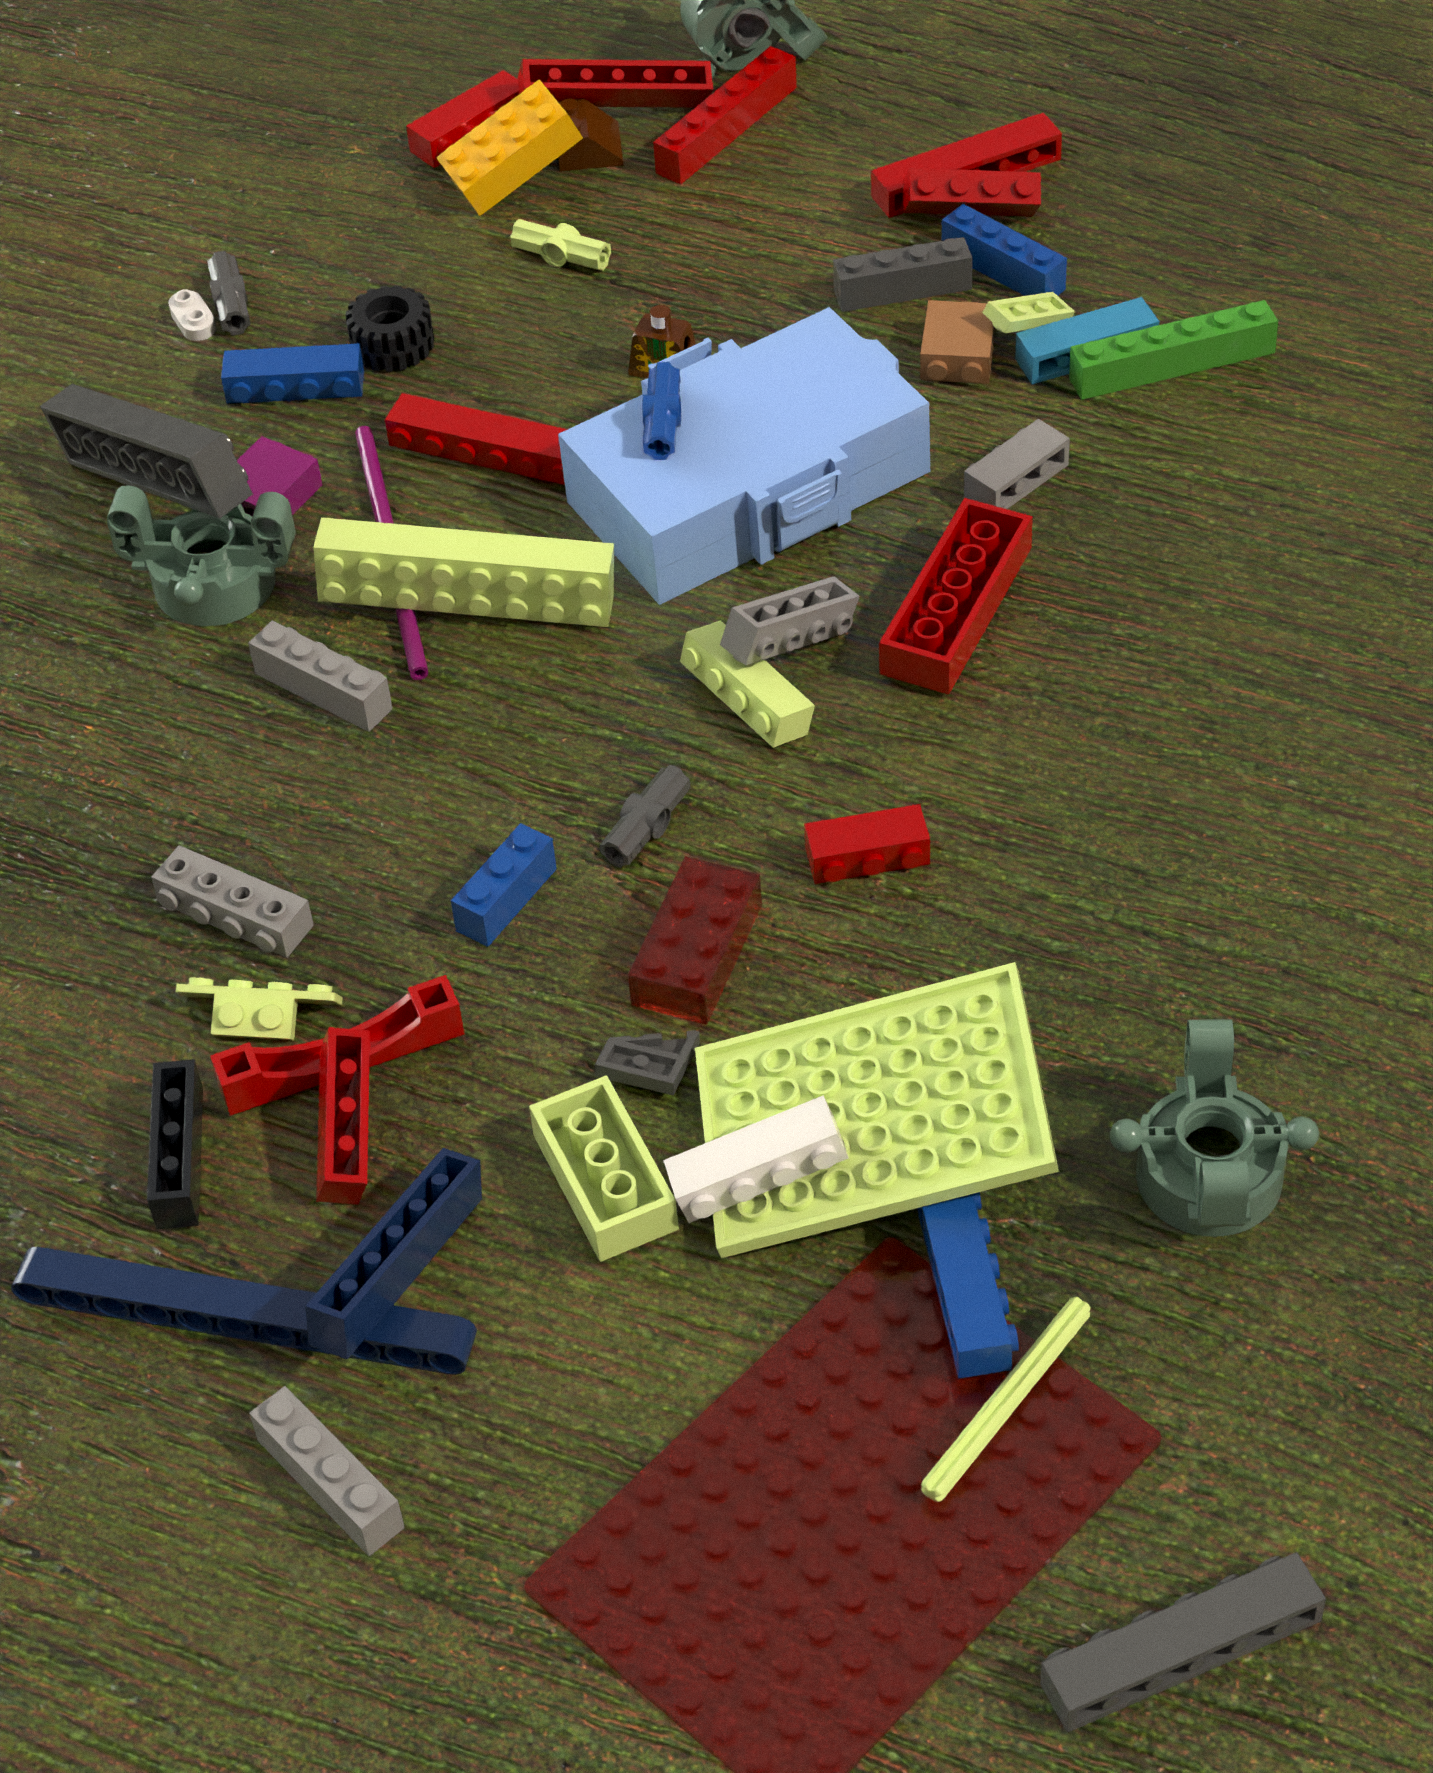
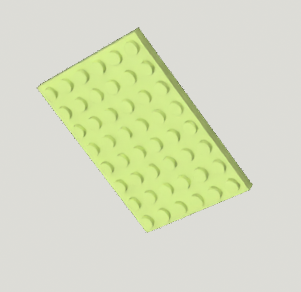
[695,962,1059,1258]

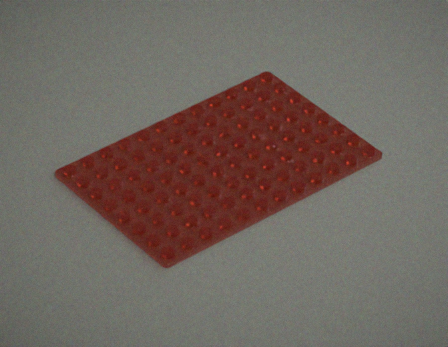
[524,1238,1161,1773]

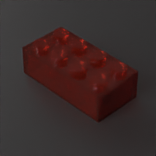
[628,856,762,1025]

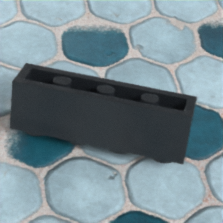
[147,1059,203,1230]

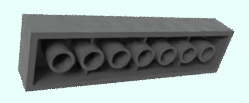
[40,384,253,518]

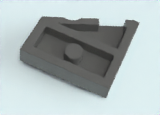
[595,1030,700,1095]

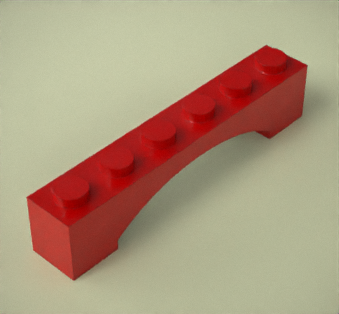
[210,975,465,1116]

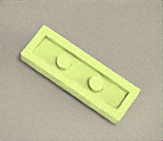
[983,292,1075,333]

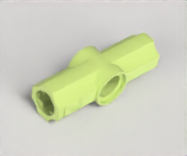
[510,219,611,271]

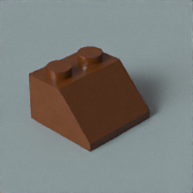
[558,98,623,172]

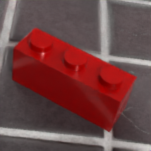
[804,804,930,884]

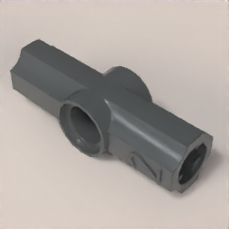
[207,250,251,336]
[600,764,691,868]

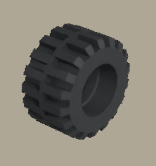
[345,285,435,372]

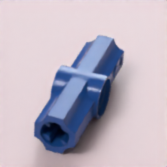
[642,362,681,460]

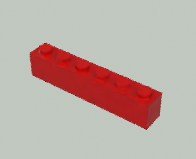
[653,46,797,185]
[517,59,713,108]
[871,113,1062,218]
[385,393,568,485]

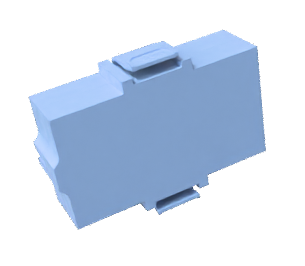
[558,307,930,605]

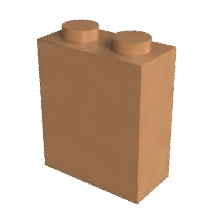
[920,300,996,384]

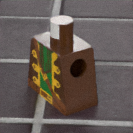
[628,305,696,378]

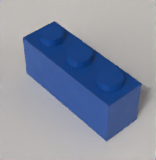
[451,823,557,947]

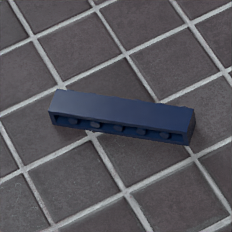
[305,1148,482,1360]

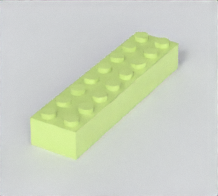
[313,517,614,627]

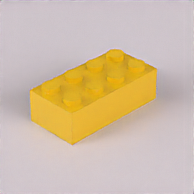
[436,80,583,216]

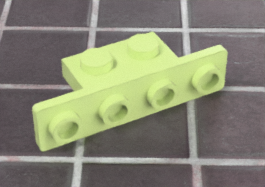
[176,977,343,1041]

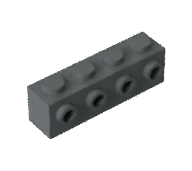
[833,237,972,312]

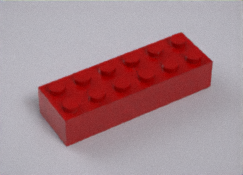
[879,498,1033,695]

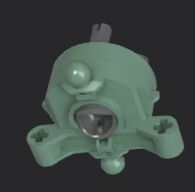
[680,0,828,79]

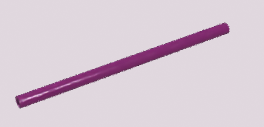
[355,426,429,680]

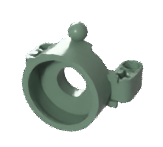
[107,485,296,626]
[1109,1019,1319,1237]

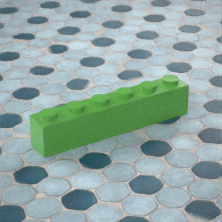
[1069,300,1279,400]

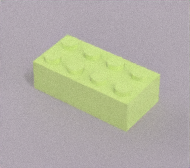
[529,1075,679,1262]

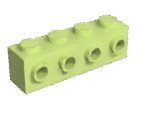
[680,620,815,748]

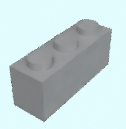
[964,419,1070,509]

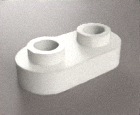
[168,290,216,341]

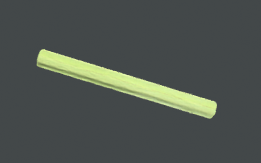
[921,1297,1091,1502]

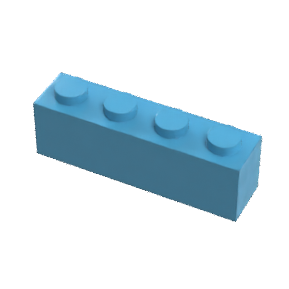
[1015,297,1159,384]

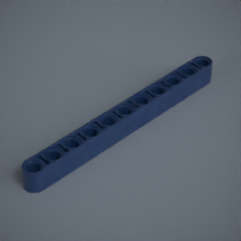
[11,1247,477,1375]

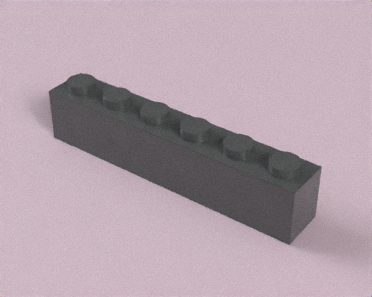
[1040,1552,1326,1733]

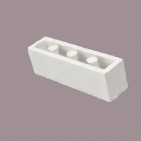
[663,1095,849,1223]

